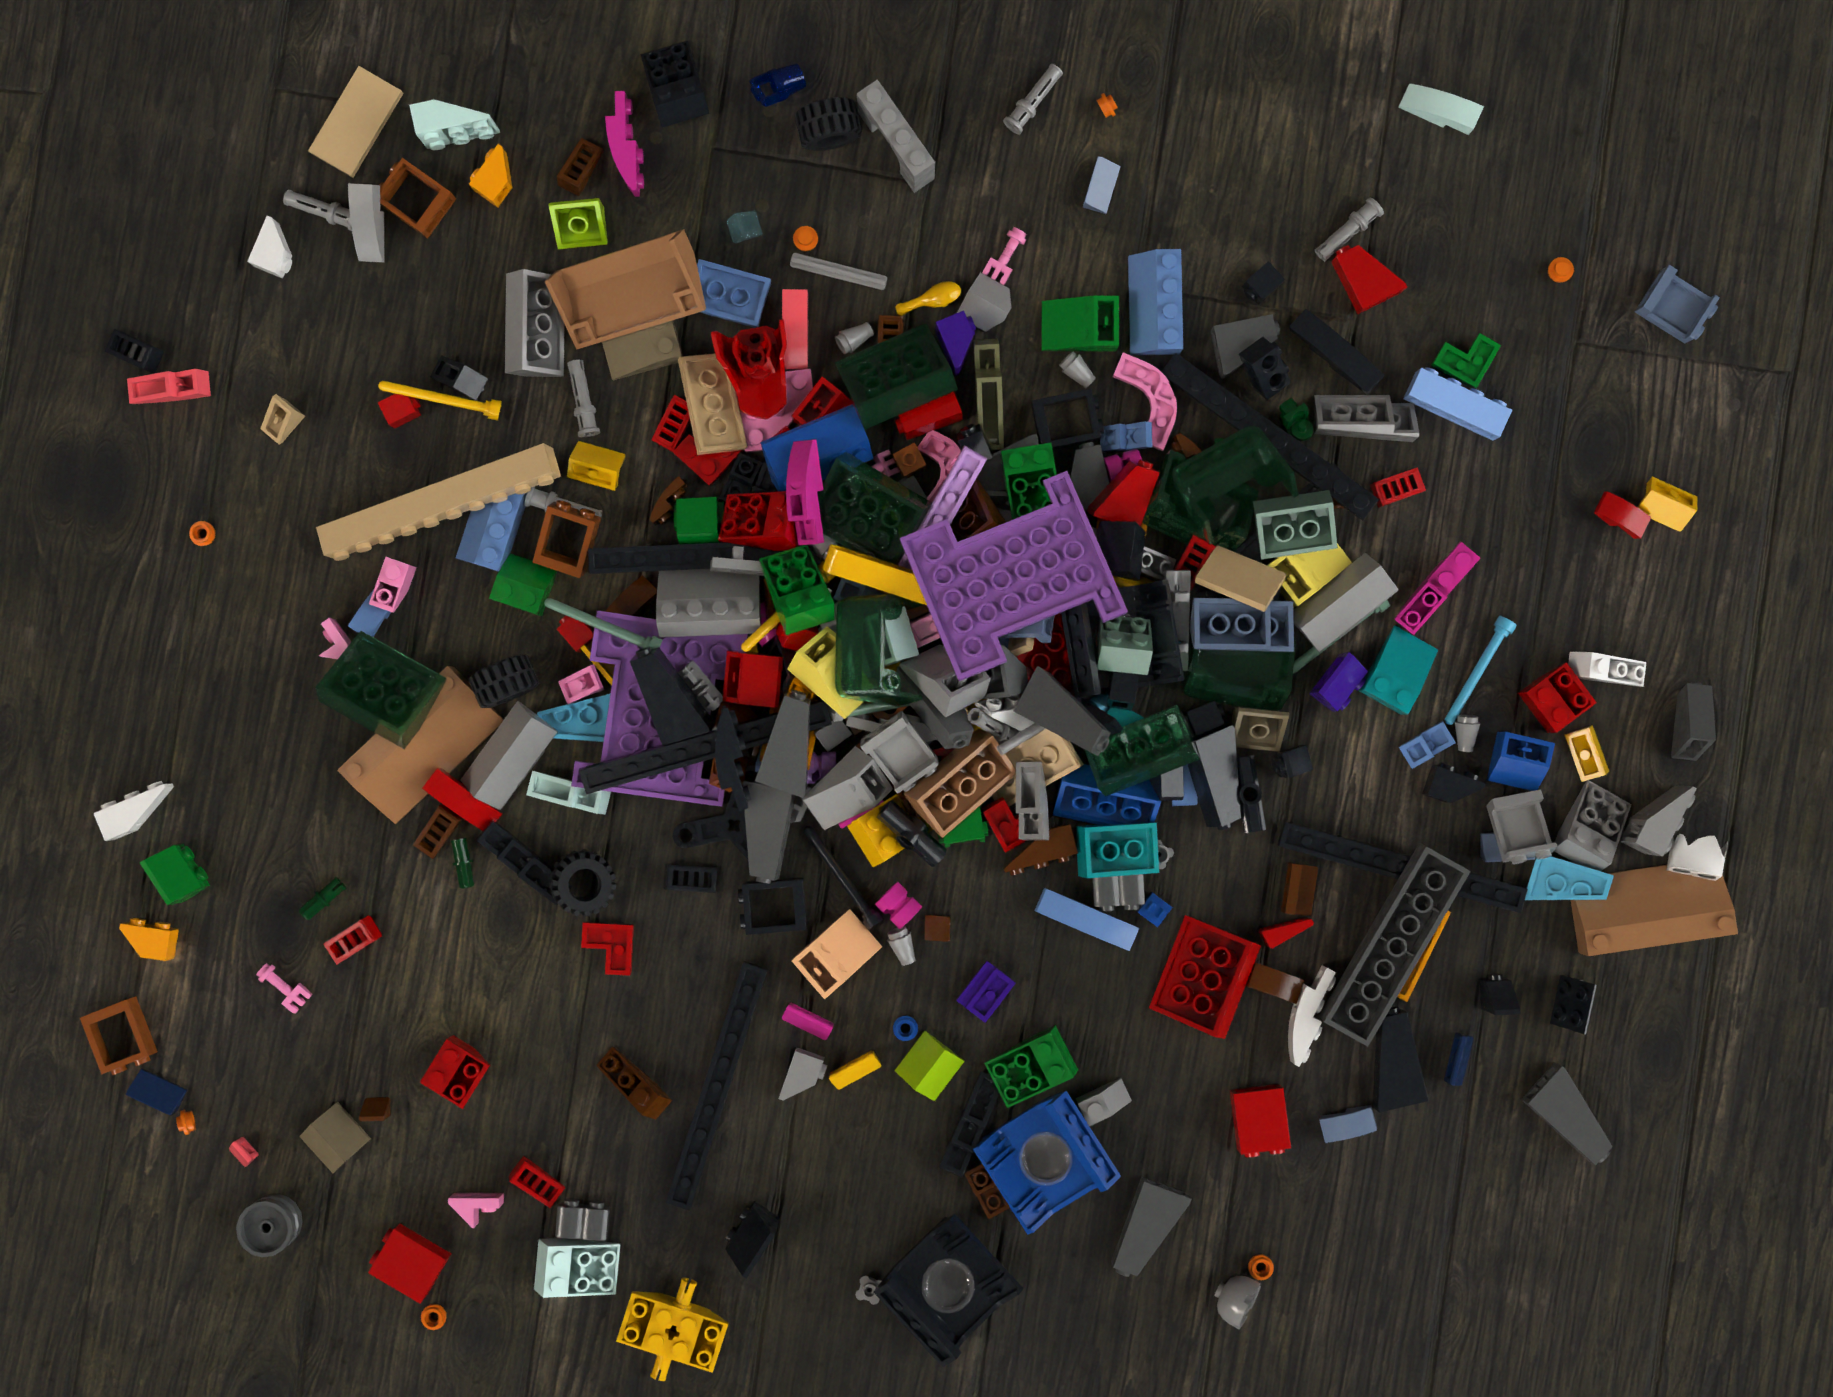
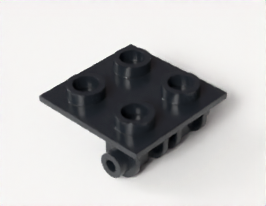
[1550,975,1597,1035]

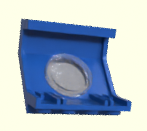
[973,1091,1121,1235]

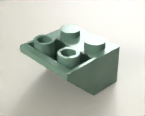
[1096,616,1153,675]

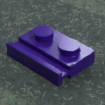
[956,960,1016,1023]

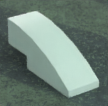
[1399,84,1484,135]
[526,771,611,815]

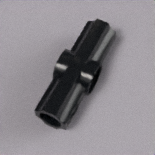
[1237,755,1266,833]
[877,800,947,867]

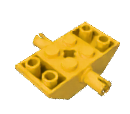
[616,1278,729,1381]

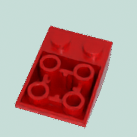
[718,491,799,551]

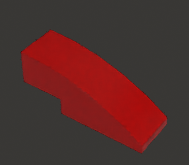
[422,768,503,831]

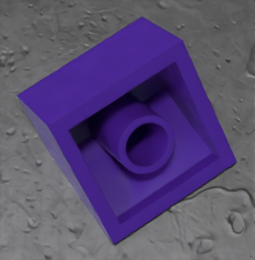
[935,311,976,378]
[1309,652,1368,712]

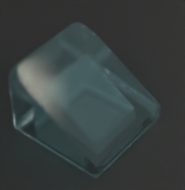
[727,211,763,243]

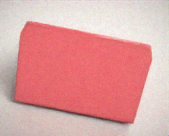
[229,1137,259,1167]

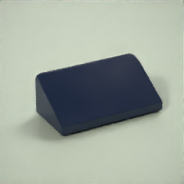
[1444,1032,1474,1086]
[126,1069,187,1115]

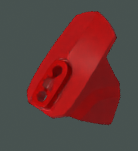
[711,319,787,420]

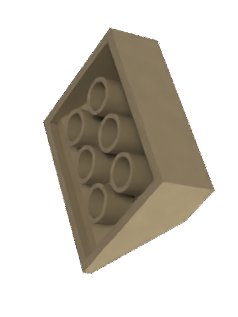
[602,320,684,381]

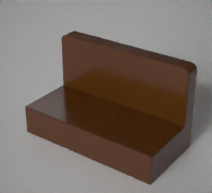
[1281,862,1318,916]

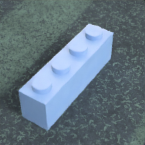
[1403,367,1512,441]

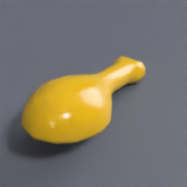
[895,281,961,316]

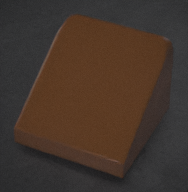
[924,915,950,942]
[359,1097,391,1122]

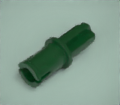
[451,838,474,889]
[299,877,347,920]

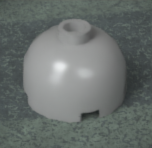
[1215,1276,1261,1329]

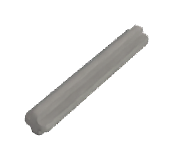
[790,253,887,290]

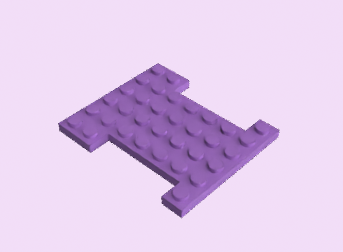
[900,471,1128,681]
[571,610,748,806]

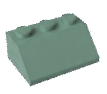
[1253,490,1338,560]

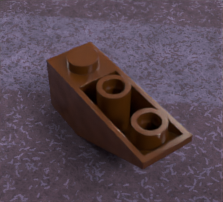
[1003,823,1078,876]
[596,1047,672,1120]

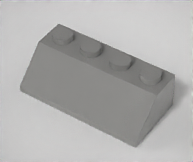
[505,269,564,377]

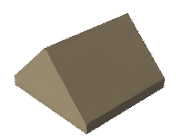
[1232,707,1289,752]
[299,1102,371,1173]

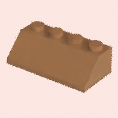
[904,729,1016,838]

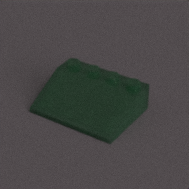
[835,323,958,429]
[818,452,932,565]
[315,631,446,750]

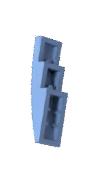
[1034,888,1139,951]

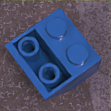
[1486,732,1555,791]

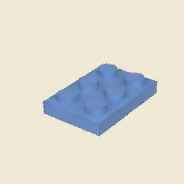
[697,259,771,328]

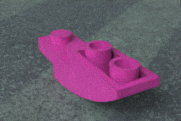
[605,91,644,197]
[786,439,824,545]
[1394,541,1480,635]

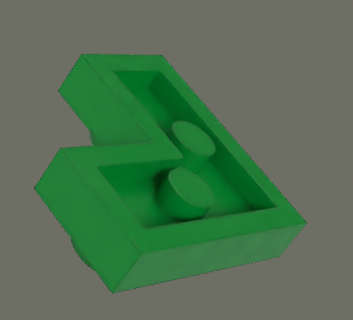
[1431,333,1501,389]

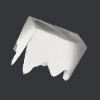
[1667,834,1728,881]

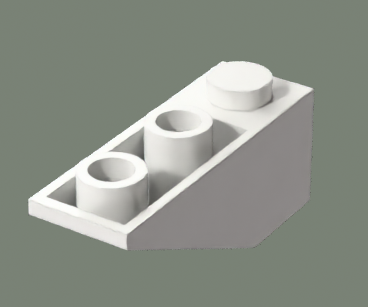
[1568,652,1646,687]
[975,693,1034,731]
[93,781,174,841]

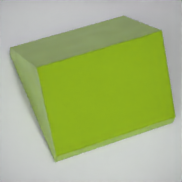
[548,198,607,249]
[895,1031,965,1101]

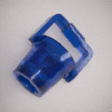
[750,63,806,107]

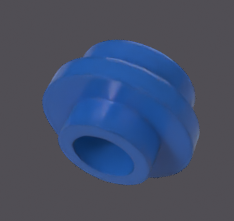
[893,1015,918,1041]

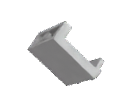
[860,711,938,794]
[1486,789,1558,864]

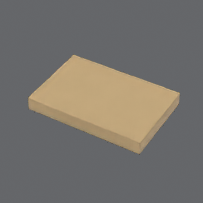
[1195,545,1286,612]

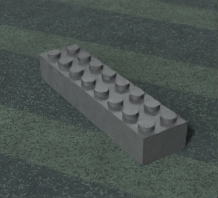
[1319,843,1471,1047]

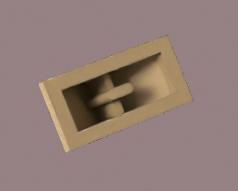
[260,394,305,445]

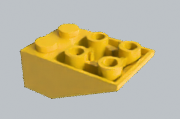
[847,794,933,867]

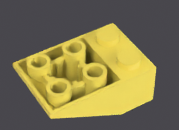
[1267,543,1352,608]
[787,626,875,719]

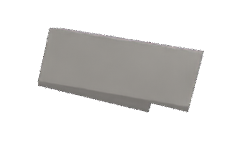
[1314,395,1419,442]
[1293,553,1398,653]
[461,701,558,810]

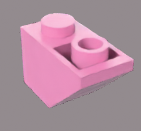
[369,557,417,613]

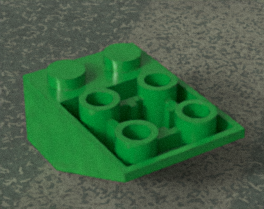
[1042,296,1119,352]
[1000,443,1057,520]
[759,545,835,635]
[984,1025,1078,1108]

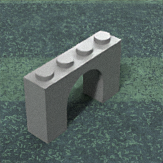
[857,80,935,193]

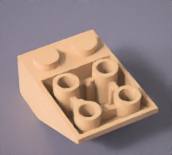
[792,909,883,999]

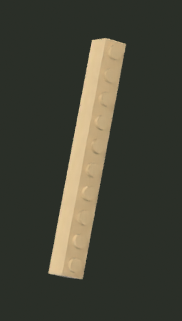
[316,443,561,561]

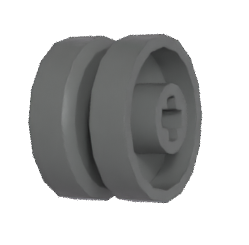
[236,1194,303,1257]

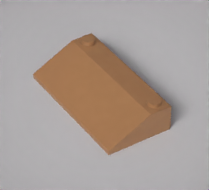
[544,229,706,349]
[338,666,504,824]
[1571,864,1738,956]

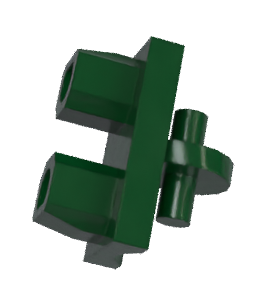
[1279,398,1313,441]

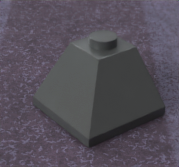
[983,645,1028,699]

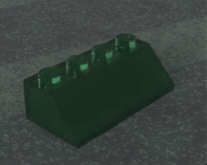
[1085,705,1200,797]

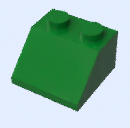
[489,553,557,616]
[140,844,210,905]

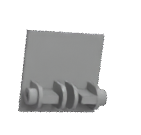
[678,660,723,713]

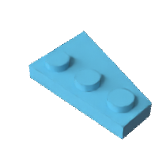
[537,694,610,742]
[1525,856,1614,900]

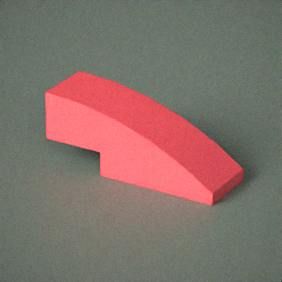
[782,289,809,370]
[127,369,211,404]

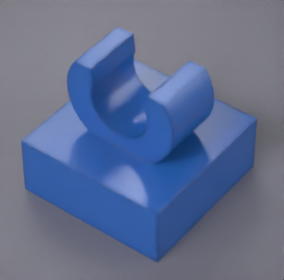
[1137,892,1173,927]

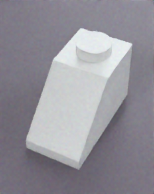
[247,216,292,279]

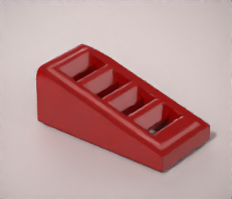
[651,395,691,452]
[1370,467,1426,508]
[1174,535,1216,591]
[323,915,382,965]
[1258,917,1314,949]
[509,1156,565,1208]

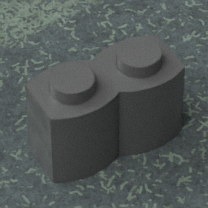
[1092,874,1145,911]
[555,1199,610,1241]

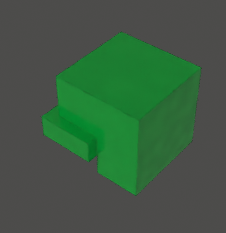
[674,497,725,545]
[938,806,988,848]

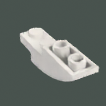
[1288,965,1336,1067]

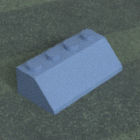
[1128,249,1183,355]
[456,493,527,572]

